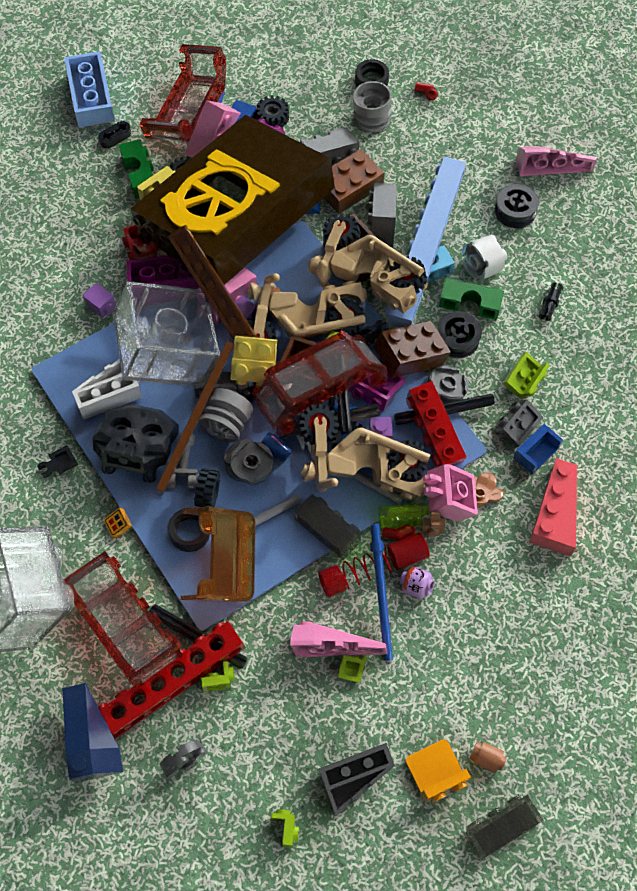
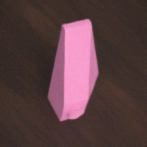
[516,146,597,176]
[290,621,387,657]

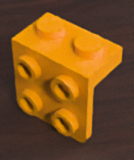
[405,739,471,803]

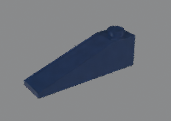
[62,683,123,783]

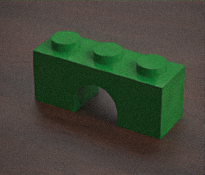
[119,139,154,199]
[439,278,504,320]

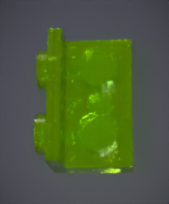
[379,504,429,528]

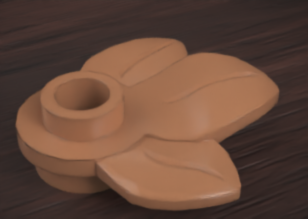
[474,473,504,507]

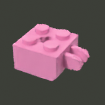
[423,464,478,522]

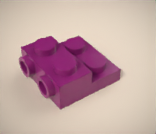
[348,359,406,412]

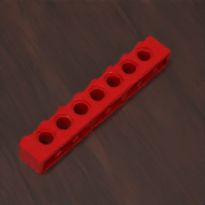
[98,621,246,739]

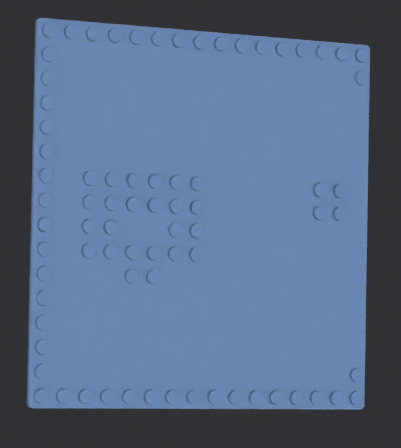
[32,221,487,632]

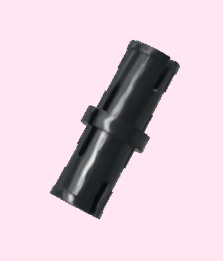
[539,282,563,321]

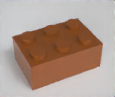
[324,149,384,214]

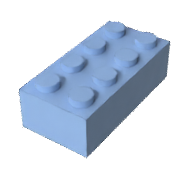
[64,51,115,128]

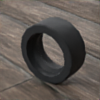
[355,59,389,87]
[168,508,211,552]

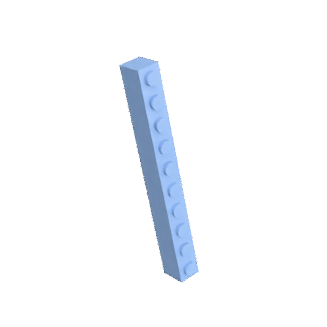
[385,157,466,328]

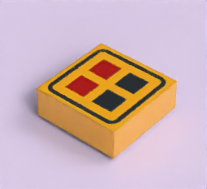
[104,508,132,538]

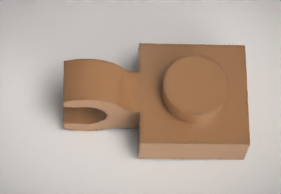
[422,512,445,537]

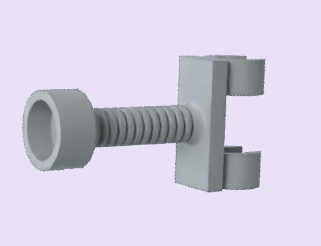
[167,433,198,489]

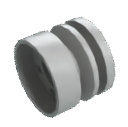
[353,81,391,132]
[198,388,253,443]

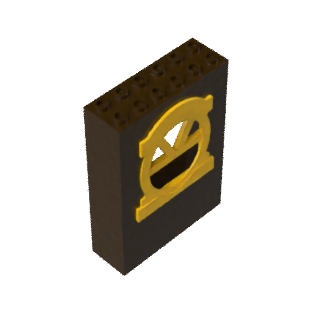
[130,114,335,285]

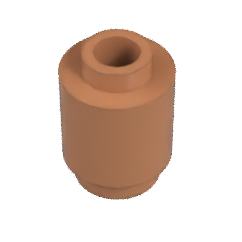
[470,741,507,773]

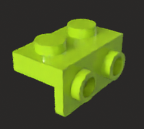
[502,352,550,399]

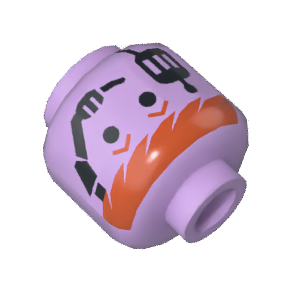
[400,567,435,599]

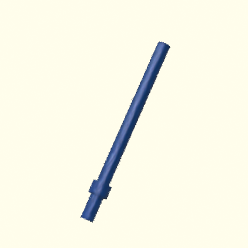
[370,524,393,661]

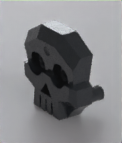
[93,404,179,483]

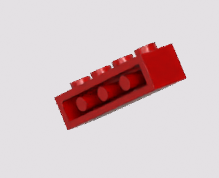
[406,381,467,467]

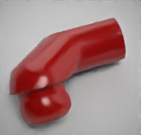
[414,82,438,100]
[133,237,158,256]
[382,524,415,541]

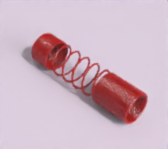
[318,532,430,598]

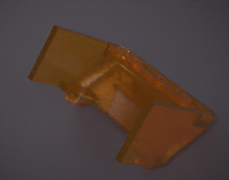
[180,506,255,602]

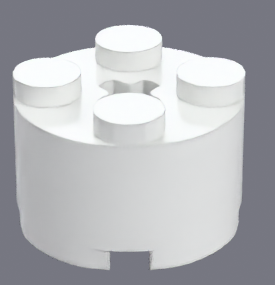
[462,235,507,281]

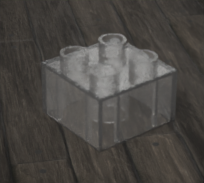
[113,281,220,386]
[0,526,74,652]

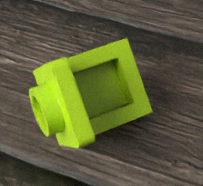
[270,809,299,848]

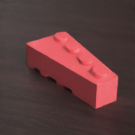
[529,458,577,556]

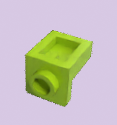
[201,661,235,692]

